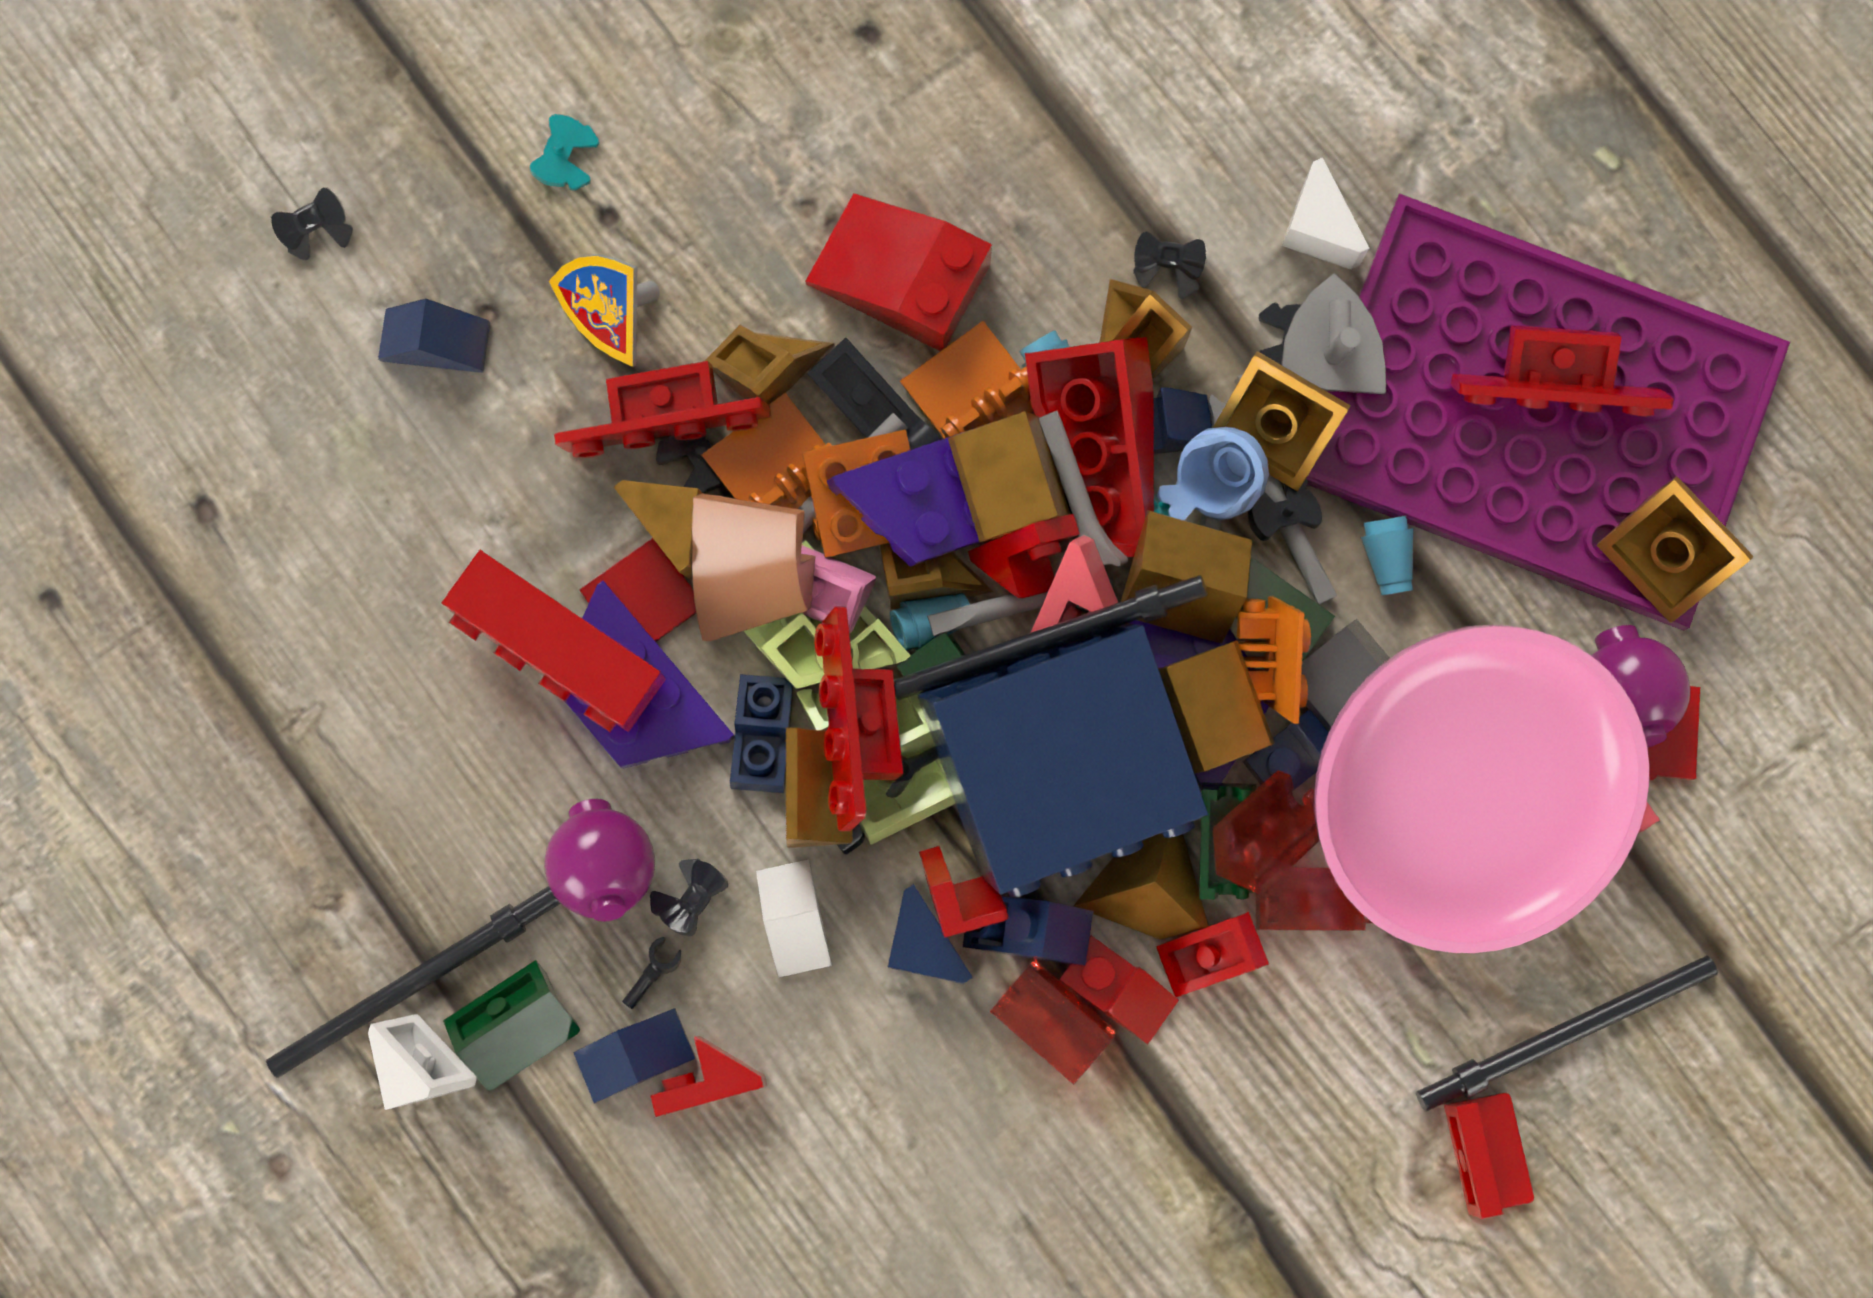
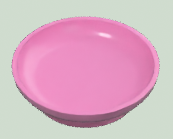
[1314,625,1649,953]

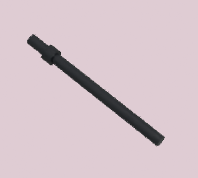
[894,575,1208,700]
[266,886,561,1078]
[1416,955,1718,1112]

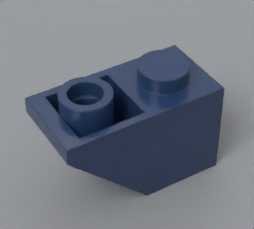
[962,897,1093,966]

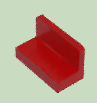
[919,846,1009,938]
[1444,1093,1534,1219]

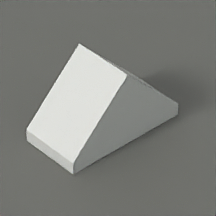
[1282,158,1370,269]
[756,859,832,978]
[368,1014,477,1110]

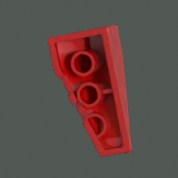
[1025,337,1154,557]

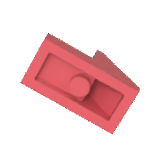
[1031,535,1118,633]

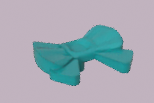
[530,114,599,191]

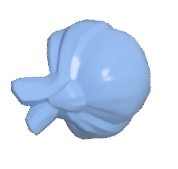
[1157,427,1269,520]

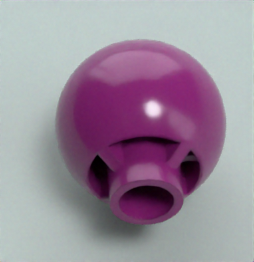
[1591,625,1690,747]
[544,799,655,922]

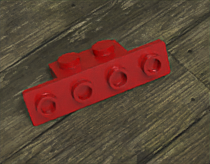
[1451,325,1674,416]
[554,361,771,458]
[815,606,903,831]

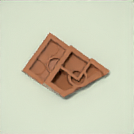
[692,493,816,641]

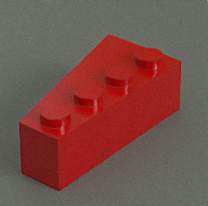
[441,549,666,733]

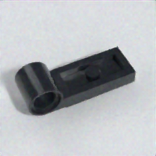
[806,337,941,450]

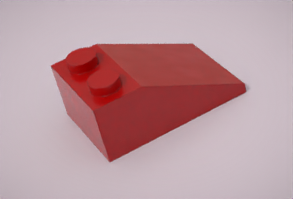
[805,193,992,351]

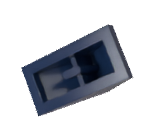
[378,299,490,373]
[887,884,973,984]
[573,1008,696,1103]

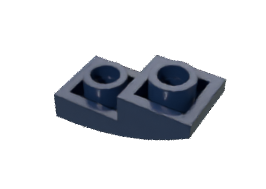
[729,674,794,793]

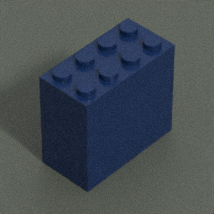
[917,623,1208,897]

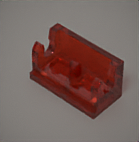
[1213,770,1320,895]
[1255,867,1374,931]
[990,959,1116,1085]

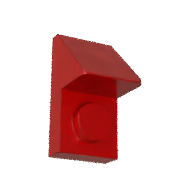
[968,514,1080,598]
[1156,912,1269,997]
[1059,935,1179,1045]
[650,1036,768,1117]

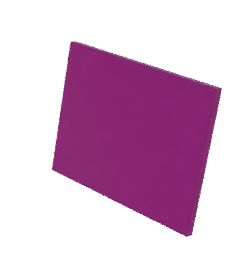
[1306,193,1790,631]

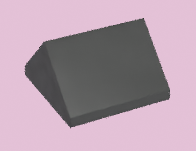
[1301,619,1390,732]

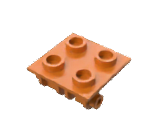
[900,321,1034,439]
[701,393,832,509]
[802,429,910,558]
[1237,596,1311,724]

